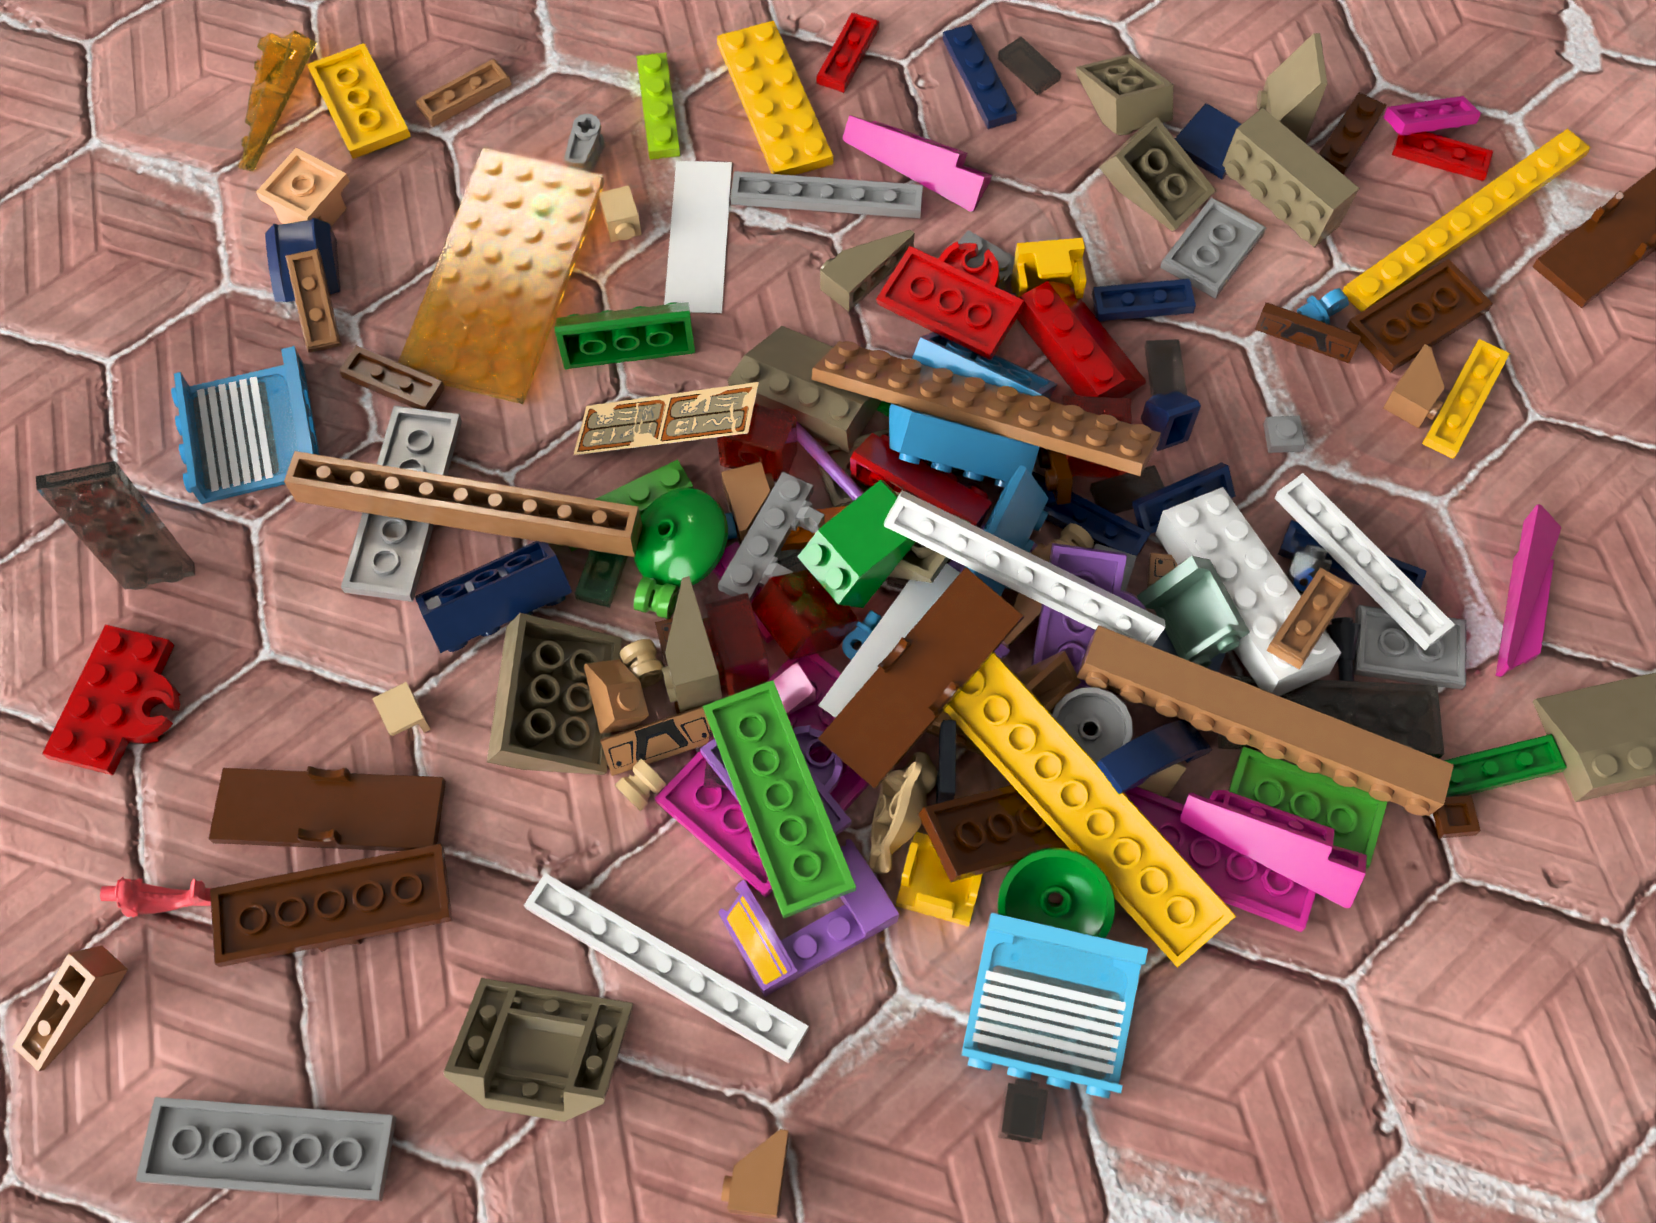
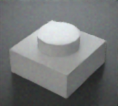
[1263,415,1305,453]

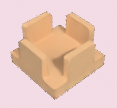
[256,148,350,226]

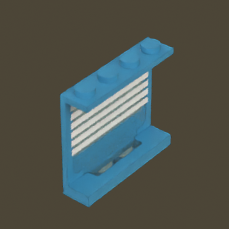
[171,346,320,504]

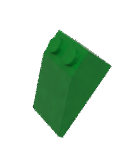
[798,480,915,608]

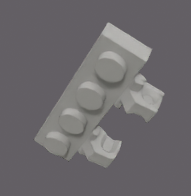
[718,472,825,604]

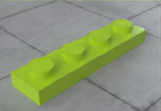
[636,52,680,160]

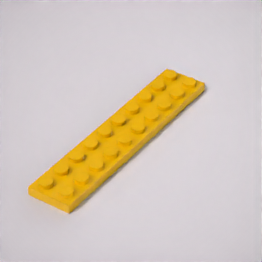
[944,652,1236,967]

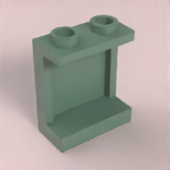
[1137,556,1250,668]

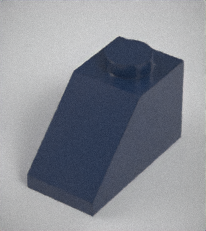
[1140,391,1201,451]

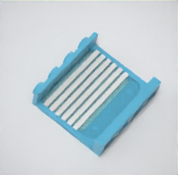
[961,913,1148,1099]

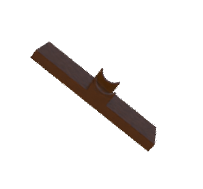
[1532,168,1656,308]
[818,567,1024,789]
[209,766,446,851]
[210,844,452,967]

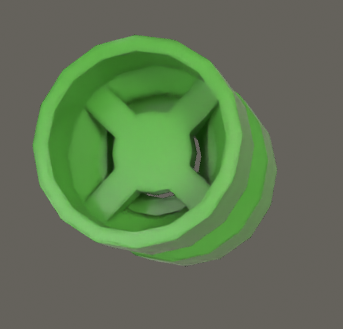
[633,576,679,619]

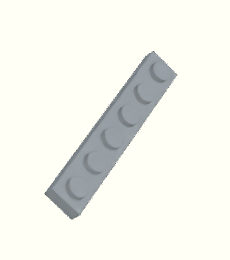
[731,171,923,218]

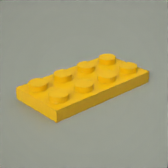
[307,43,411,159]

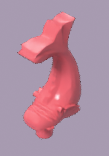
[100,877,211,918]

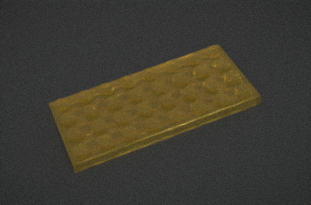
[398,148,605,404]

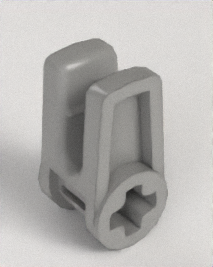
[564,114,605,181]

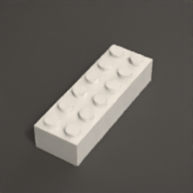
[1155,487,1341,696]

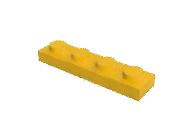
[1422,339,1510,459]

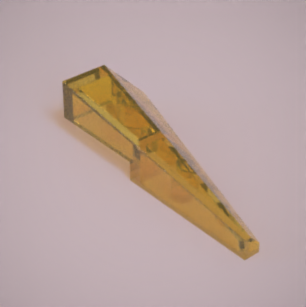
[238,31,317,171]

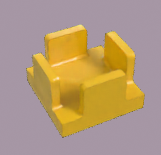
[1011,238,1087,299]
[895,832,983,926]

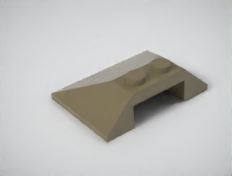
[444,978,633,1122]

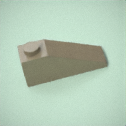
[820,230,915,311]

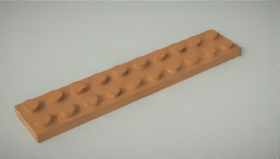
[811,341,1161,476]

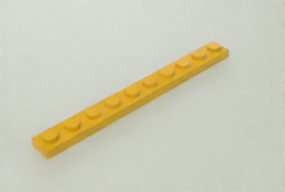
[1342,128,1591,312]

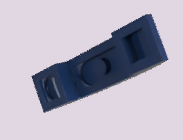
[1096,720,1213,794]

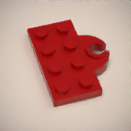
[876,241,1025,360]
[42,624,181,776]

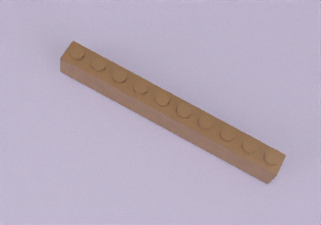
[284,451,643,557]
[1077,625,1454,816]

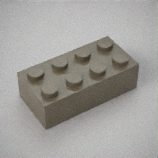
[1222,108,1359,248]

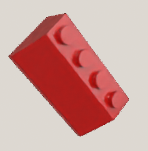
[1017,281,1146,413]
[850,433,992,528]

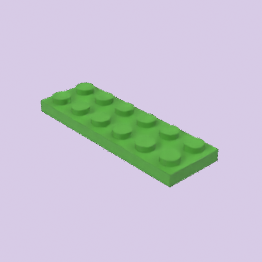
[703,680,856,919]

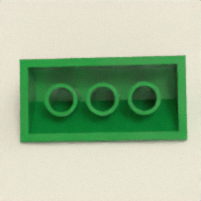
[554,302,695,369]

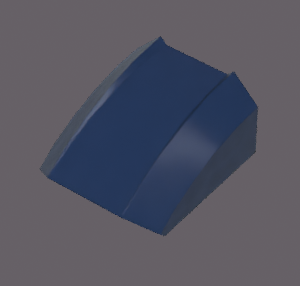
[265,218,340,302]

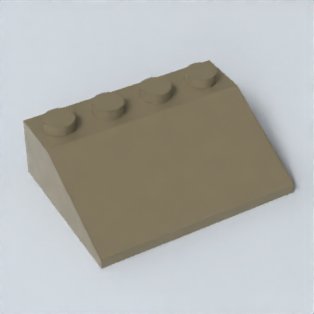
[728,326,882,453]
[487,613,622,775]
[1533,672,1656,802]

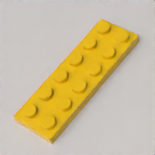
[717,20,833,175]

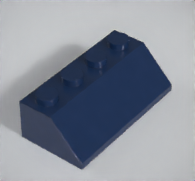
[415,541,572,653]

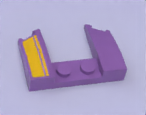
[718,839,899,997]

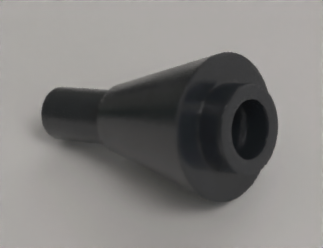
[1325,617,1361,685]

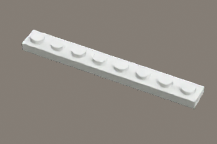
[884,490,1166,646]
[524,873,809,1063]

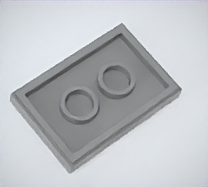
[1160,197,1267,299]
[1353,605,1466,690]

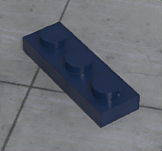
[1092,279,1196,321]
[1132,462,1236,534]

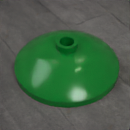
[633,488,728,589]
[998,848,1115,939]

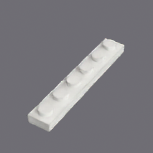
[1274,473,1455,650]

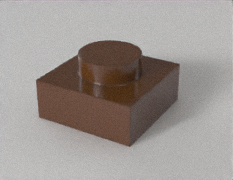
[1433,795,1481,839]

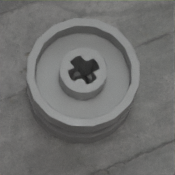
[1052,687,1133,763]

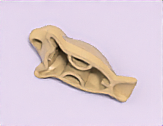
[868,752,937,874]

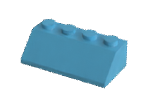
[912,332,1057,399]
[889,404,1040,488]
[963,465,1048,596]

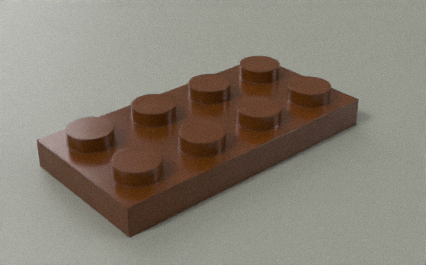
[1346,259,1493,373]
[918,785,1069,882]

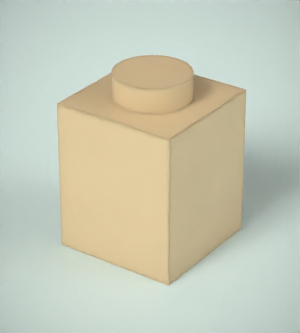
[598,185,642,242]

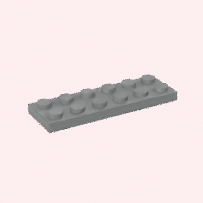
[341,406,462,602]
[136,1097,397,1201]

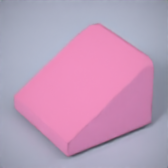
[773,662,816,716]

